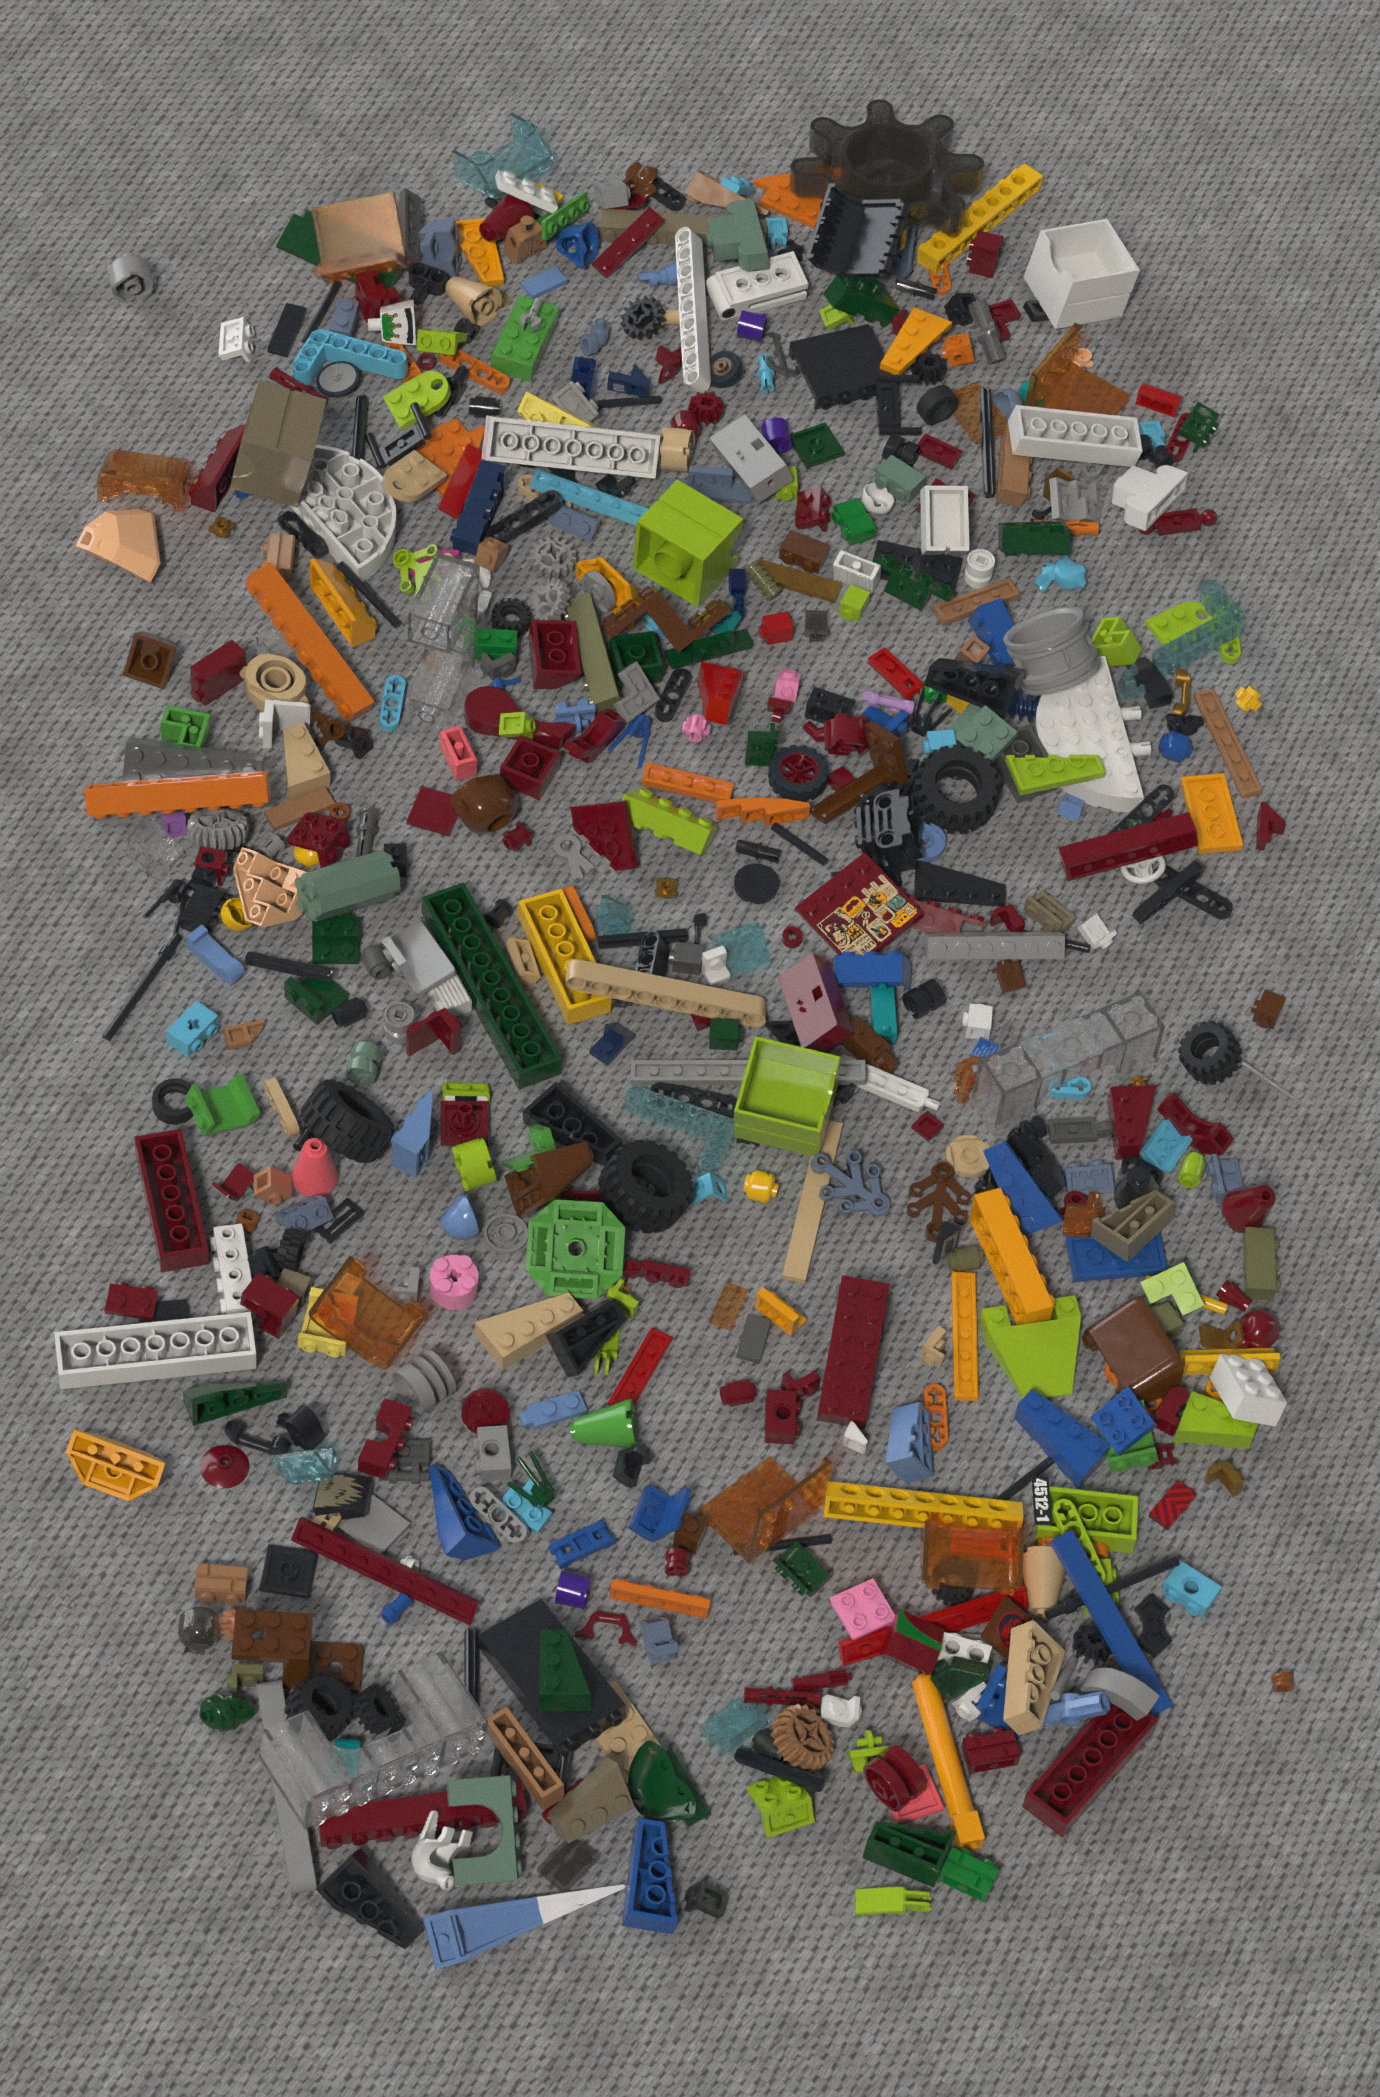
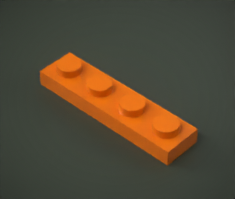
[641,762,734,803]
[609,1579,711,1619]

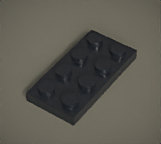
[872,540,963,591]

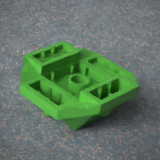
[526,1199,625,1299]

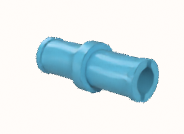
[758,353,775,393]

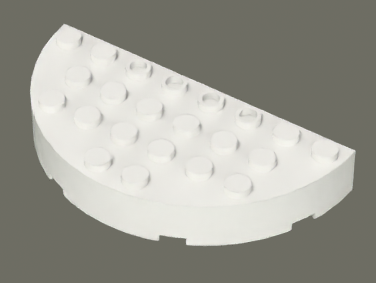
[289,445,396,582]

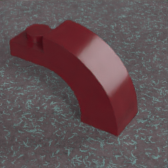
[563,709,626,764]
[1157,1092,1234,1156]

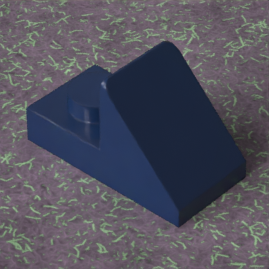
[607,364,650,397]
[589,1022,636,1066]

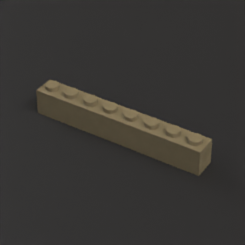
[599,208,767,249]

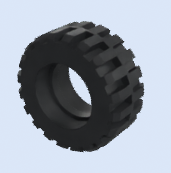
[912,745,1001,834]
[301,1079,394,1164]
[598,1140,694,1234]

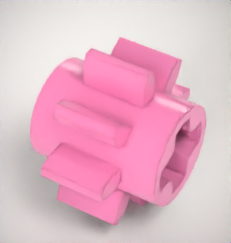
[682,714,711,742]

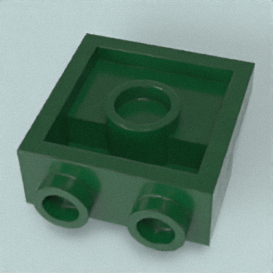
[312,913,359,964]

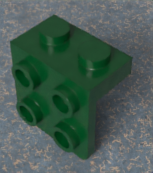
[284,977,349,1025]

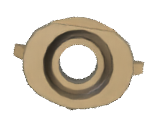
[240,654,308,712]

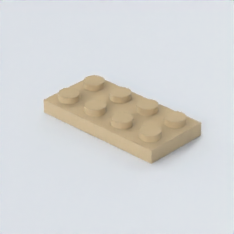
[595,1680,662,1786]

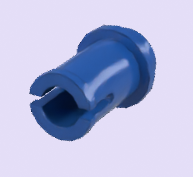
[381,1593,412,1625]

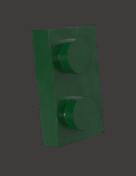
[773,1541,832,1597]

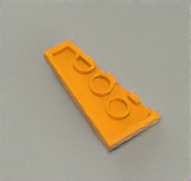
[456,218,504,286]
[880,307,952,375]

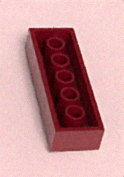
[134,1129,209,1273]
[816,1275,890,1429]
[1022,1703,1158,1838]

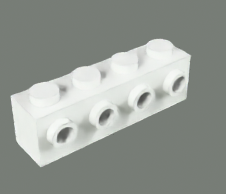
[209,1224,256,1318]

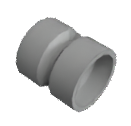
[384,1002,415,1044]

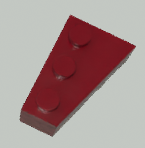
[1107,1085,1156,1160]

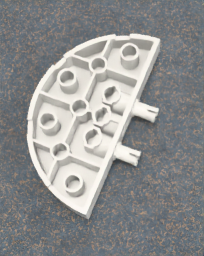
[1033,656,1151,812]

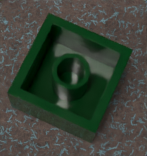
[609,631,663,688]

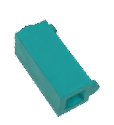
[869,983,897,1045]

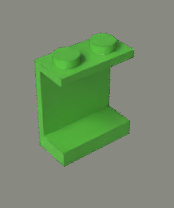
[185,1074,261,1137]
[1096,1400,1159,1473]

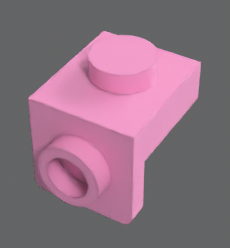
[774,669,801,703]

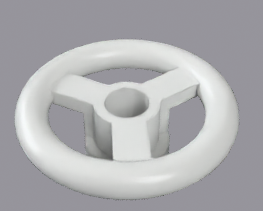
[1120,856,1166,884]

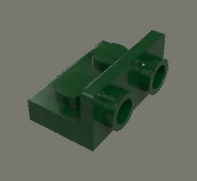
[1178,402,1220,453]
[745,723,779,767]

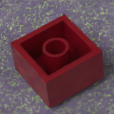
[499,735,560,800]

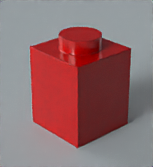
[758,611,794,645]

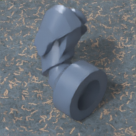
[580,318,610,356]

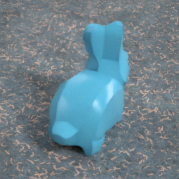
[1034,555,1087,592]

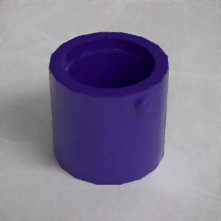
[737,310,767,343]
[761,417,792,454]
[555,1571,591,1609]

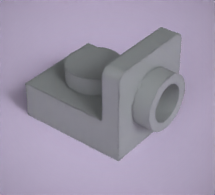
[393,1267,420,1306]

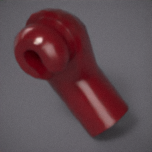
[803,721,824,742]

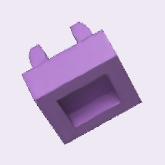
[161,811,187,839]

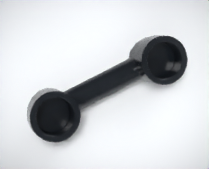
[224,1421,292,1456]

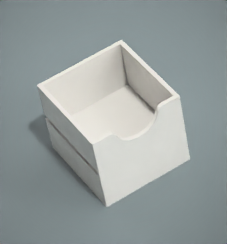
[1023,219,1140,329]

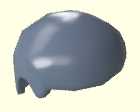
[995,389,1023,420]

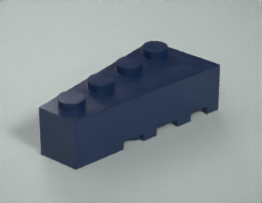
[450,459,506,556]

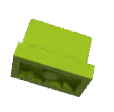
[746,1777,815,1838]

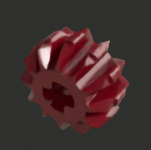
[688,390,724,427]

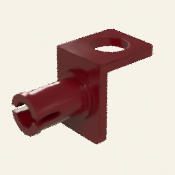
[655,345,682,385]

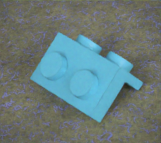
[1139,1119,1193,1172]

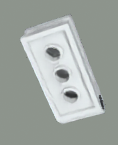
[705,251,808,320]

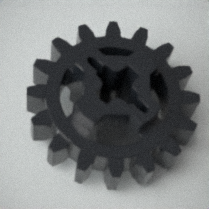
[620,295,666,340]

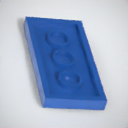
[1065,1233,1168,1282]

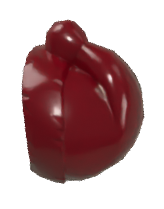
[1235,1309,1280,1349]

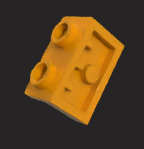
[755,1287,806,1336]

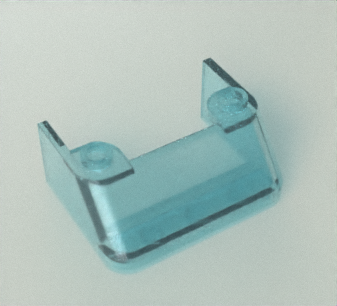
[451,113,554,199]

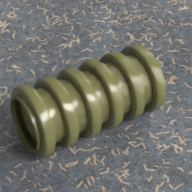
[744,560,782,601]

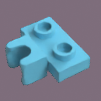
[498,1479,552,1534]

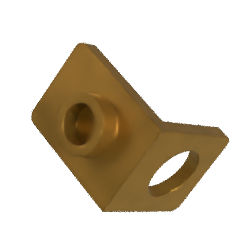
[1199,1321,1244,1350]

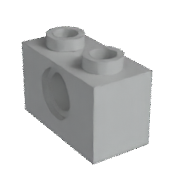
[472,1425,511,1481]

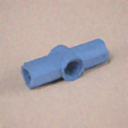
[1042,1691,1110,1727]

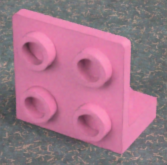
[830,1578,895,1640]

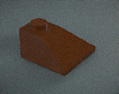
[123,631,177,689]

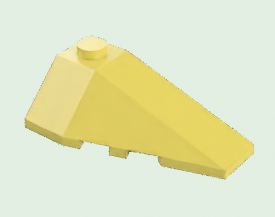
[517,391,601,428]

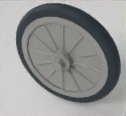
[316,361,360,397]

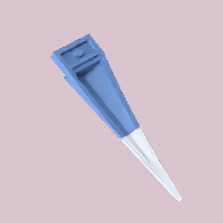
[422,1884,626,1969]

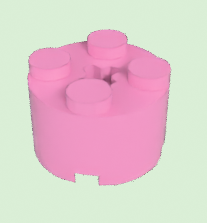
[429,1255,479,1310]

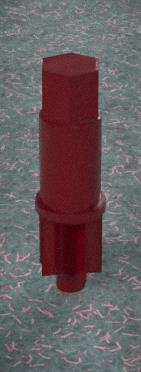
[791,1669,852,1691]

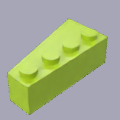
[621,788,717,855]

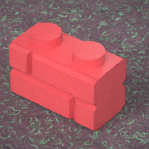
[440,726,478,781]

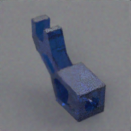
[728,569,746,618]

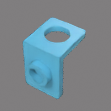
[689,1172,729,1205]

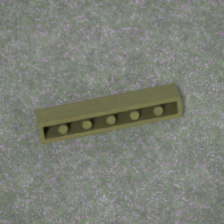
[565,592,622,712]

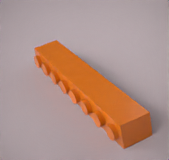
[245,562,375,724]
[84,771,271,819]

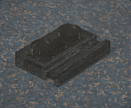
[537,1839,600,1893]

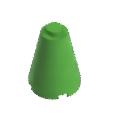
[570,1399,639,1448]

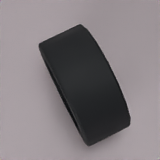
[916,385,959,425]
[152,1078,194,1125]

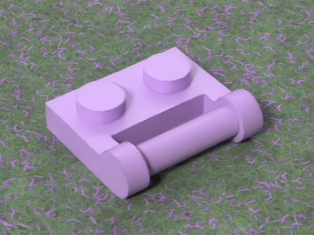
[861,691,914,714]

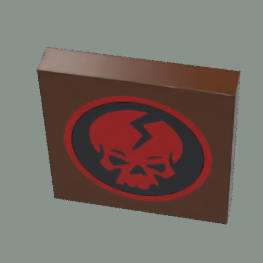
[980,1597,1042,1661]

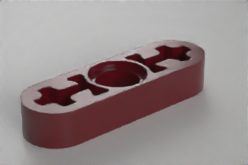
[1166,413,1191,463]

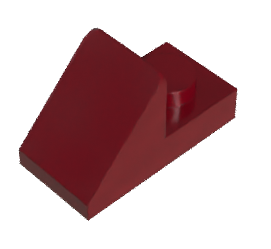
[1255,802,1286,850]

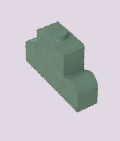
[706,198,768,271]

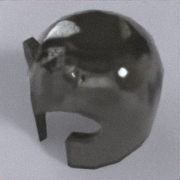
[178,1607,219,1655]

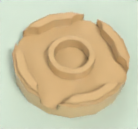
[946,1135,990,1177]

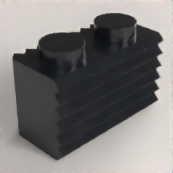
[180,883,226,932]

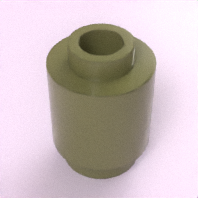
[947,1245,983,1272]

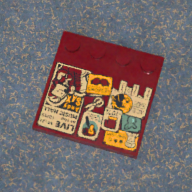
[795,852,924,956]

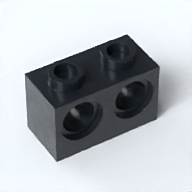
[805,686,856,724]

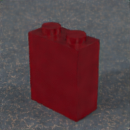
[190,640,247,706]

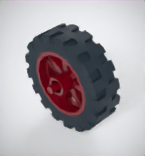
[768,745,829,802]

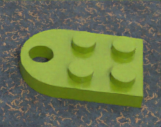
[383,371,451,430]
[1145,601,1215,654]

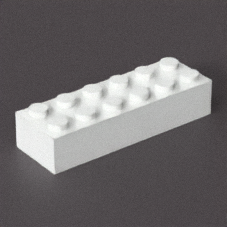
[1008,405,1142,467]

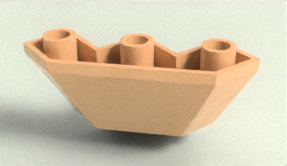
[76,509,161,583]
[233,847,307,927]

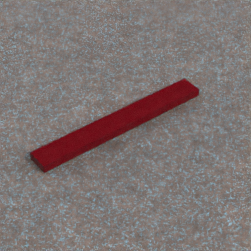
[291,1517,481,1626]

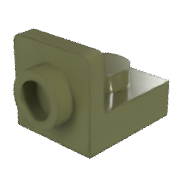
[227,1664,263,1697]

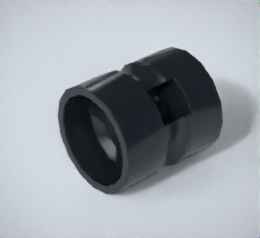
[882,434,921,467]
[902,979,946,1020]

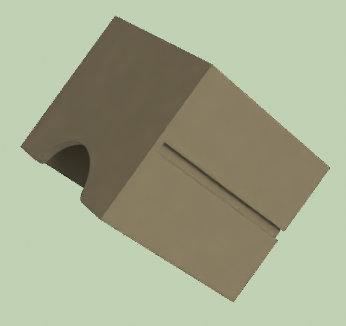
[230,380,327,507]

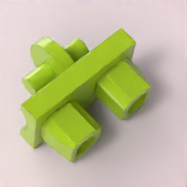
[846,1730,891,1773]

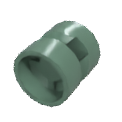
[345,1041,382,1085]

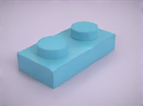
[720,175,756,196]

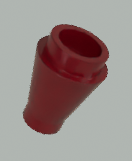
[1216,1280,1252,1312]

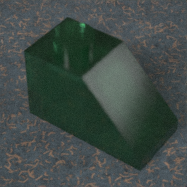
[930,1656,992,1702]

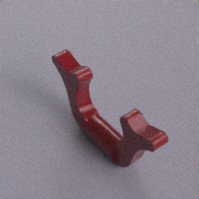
[575,1611,637,1646]

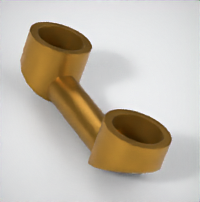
[1173,668,1191,719]

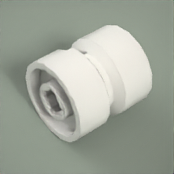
[964,549,995,589]

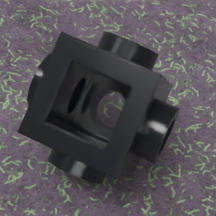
[944,293,976,326]

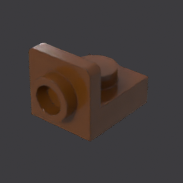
[991,959,1026,994]

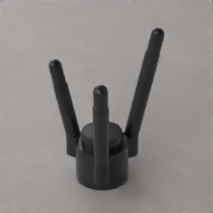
[909,687,952,737]
[143,879,190,935]

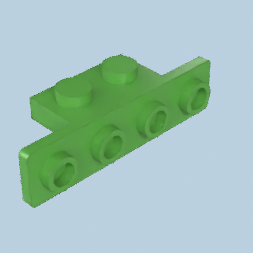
[536,192,589,241]

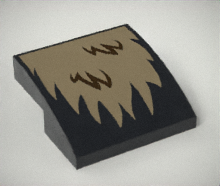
[313,1473,373,1520]

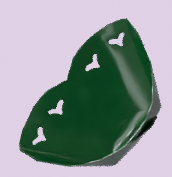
[627,1741,696,1821]

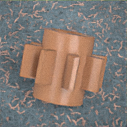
[218,1609,236,1640]

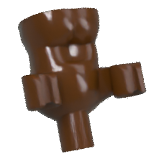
[311,712,345,747]

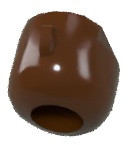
[450,774,517,835]

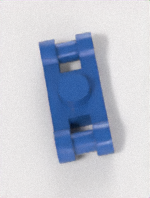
[548,1520,617,1569]

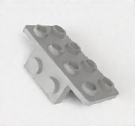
[381,921,456,996]

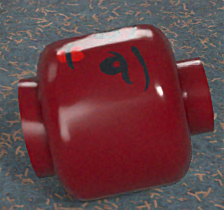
[670,410,701,439]

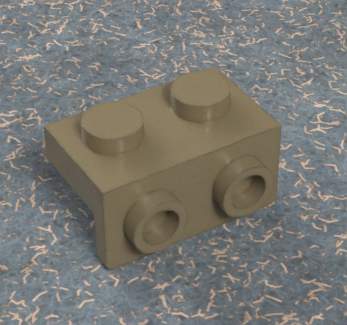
[1023,890,1076,933]

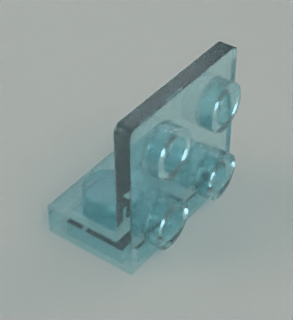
[709,922,772,979]
[270,1448,337,1484]

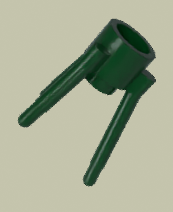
[507,1451,556,1508]

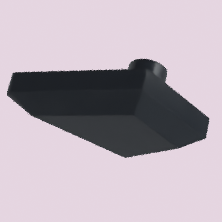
[765,1021,800,1046]

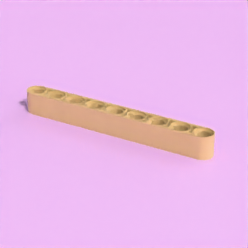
[566,959,766,1027]

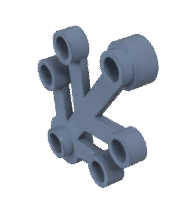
[810,1150,890,1216]

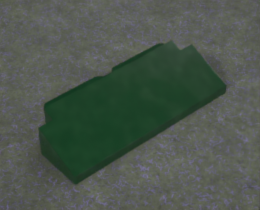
[276,210,402,289]

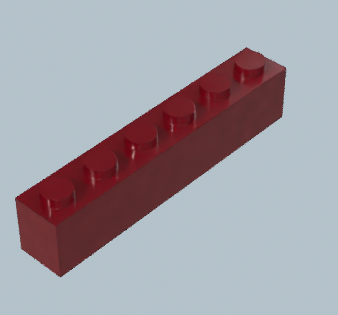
[1058,812,1198,881]

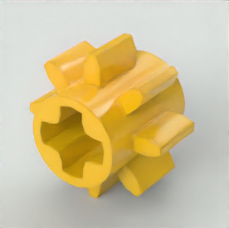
[1235,685,1262,713]

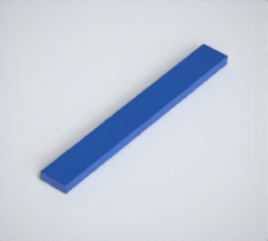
[1049,1530,1173,1716]

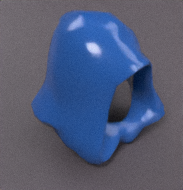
[556,222,599,269]

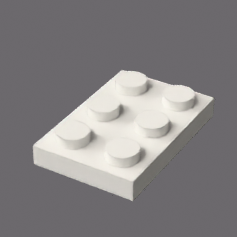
[495,170,558,213]

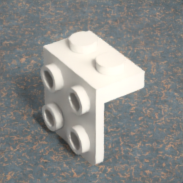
[259,700,311,748]

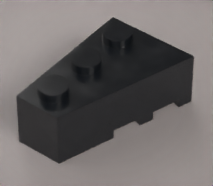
[545,1298,626,1377]

